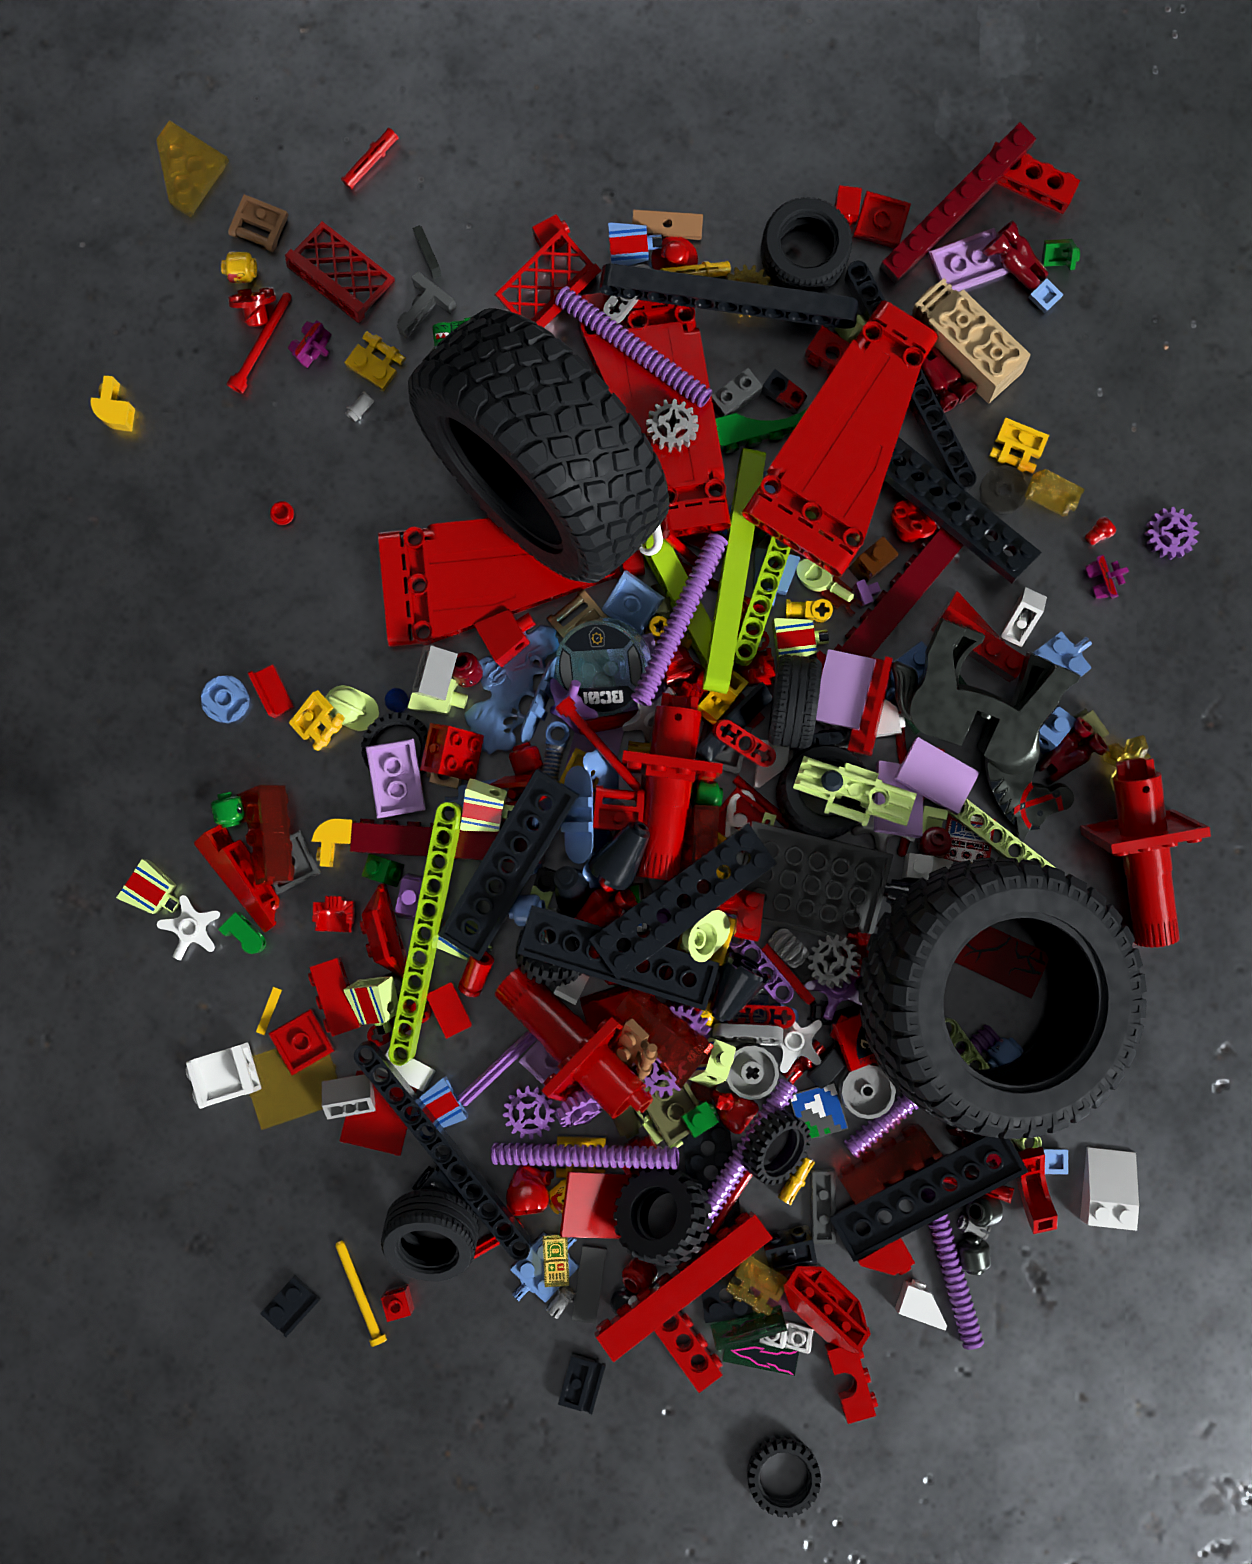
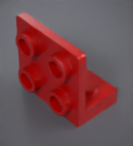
[420,723,484,781]

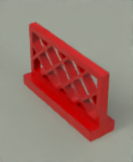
[285,221,395,323]
[494,228,602,328]

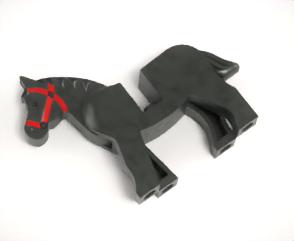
[892,618,1081,842]

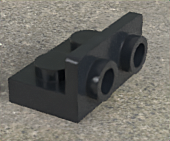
[764,1225,817,1274]

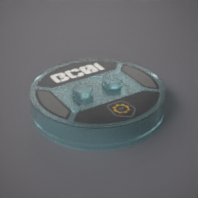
[555,618,651,716]

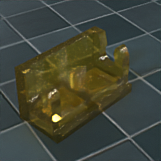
[1025,469,1085,517]

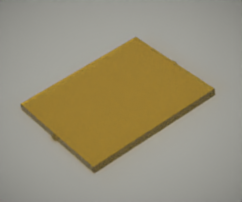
[249,1048,338,1130]

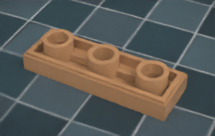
[632,210,703,240]

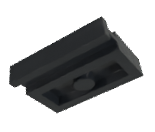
[260,1275,321,1338]
[558,1354,606,1415]

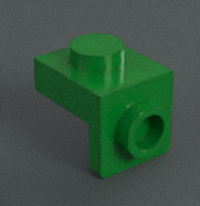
[1041,239,1080,270]
[362,853,404,887]
[680,1101,719,1138]

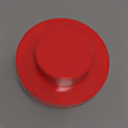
[270,501,294,525]

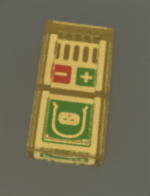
[543,1235,569,1287]

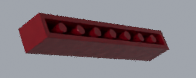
[880,122,1037,284]
[833,525,964,658]
[350,818,545,864]

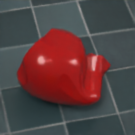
[711,1090,759,1134]
[506,1164,554,1216]

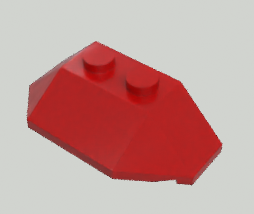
[360,884,407,978]
[783,1266,871,1354]

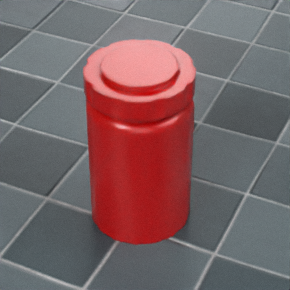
[458,952,494,997]

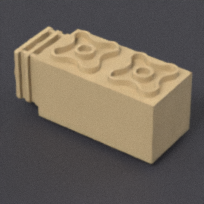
[912,278,1031,404]

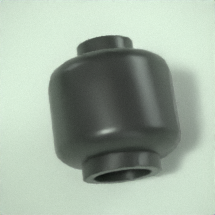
[966,1195,1003,1227]
[958,1235,991,1275]

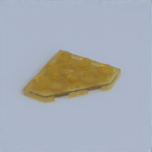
[156,120,229,217]

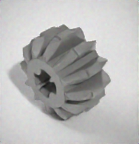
[768,928,809,969]

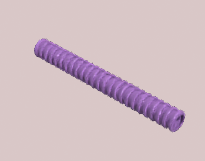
[555,286,712,408]
[631,533,728,706]
[844,1024,999,1158]
[706,1078,798,1230]
[490,1143,679,1169]
[911,1158,984,1350]

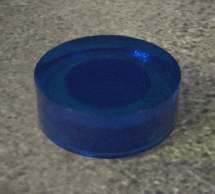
[385,688,409,713]

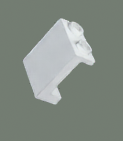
[186,1042,262,1109]

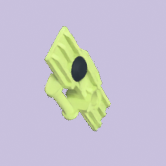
[793,756,917,827]

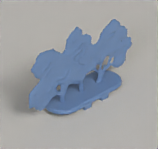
[464,625,560,755]
[561,748,620,889]

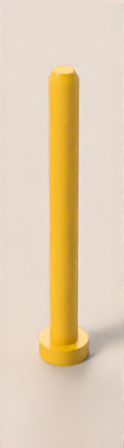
[335,1240,387,1347]

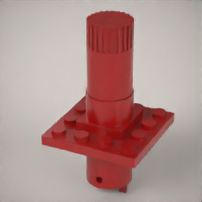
[622,692,723,881]
[1080,758,1211,948]
[495,967,653,1119]

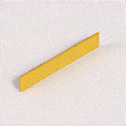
[256,987,282,1035]

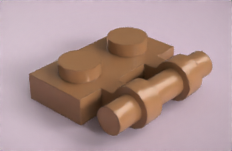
[615,1018,658,1080]

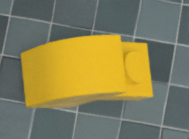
[91,376,135,432]
[697,669,749,725]
[312,819,356,867]

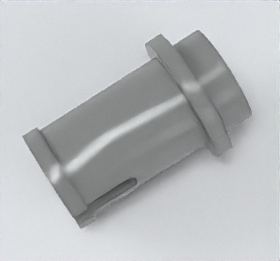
[345,391,374,422]
[957,1215,991,1240]
[546,1285,575,1319]

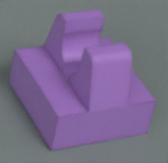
[852,579,881,609]

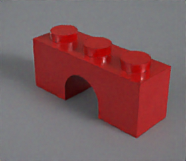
[825,1343,878,1424]

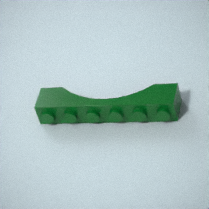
[715,408,808,453]

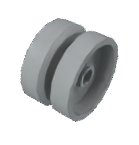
[726,1043,779,1100]
[837,1063,896,1119]

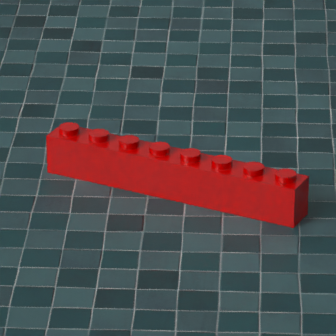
[594,1211,773,1362]

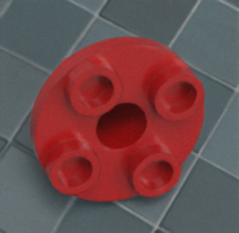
[651,237,698,270]
[228,287,276,327]
[891,500,938,543]

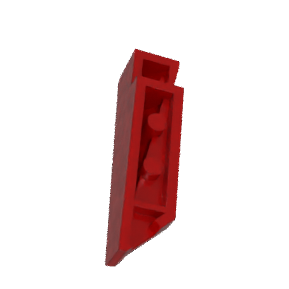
[194,825,280,932]

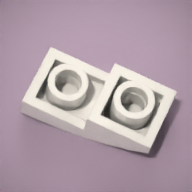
[378,1049,436,1093]
[759,1318,814,1354]

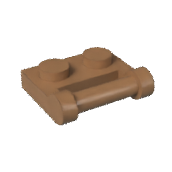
[229,194,289,252]
[546,588,610,642]

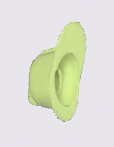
[325,685,379,731]
[680,910,730,962]

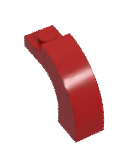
[1017,1147,1058,1234]

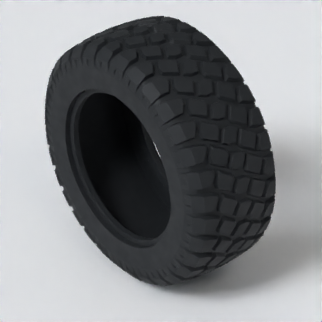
[408,308,670,583]
[858,857,1147,1139]

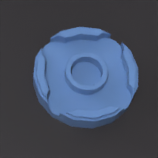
[201,675,250,723]

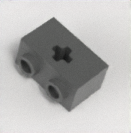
[711,368,763,417]

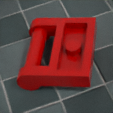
[593,785,645,831]

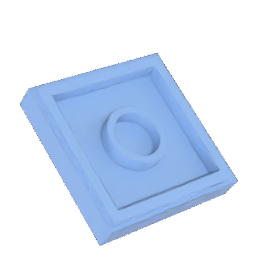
[601,570,665,636]

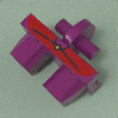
[288,320,332,368]
[1085,555,1129,599]

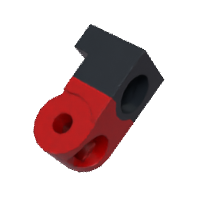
[761,369,807,413]

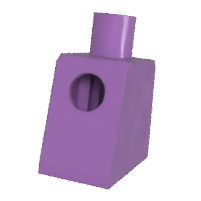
[395,873,423,921]

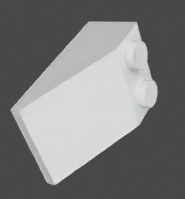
[1080,1147,1139,1231]

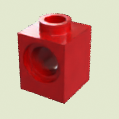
[835,185,862,226]
[532,214,570,256]
[381,1285,415,1322]

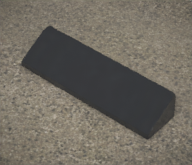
[696,682,772,762]

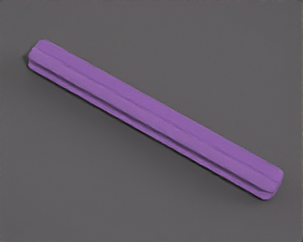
[457,1031,537,1106]

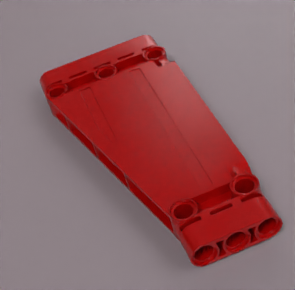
[579,293,731,537]
[741,301,938,577]
[378,518,645,647]

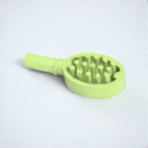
[796,559,854,602]

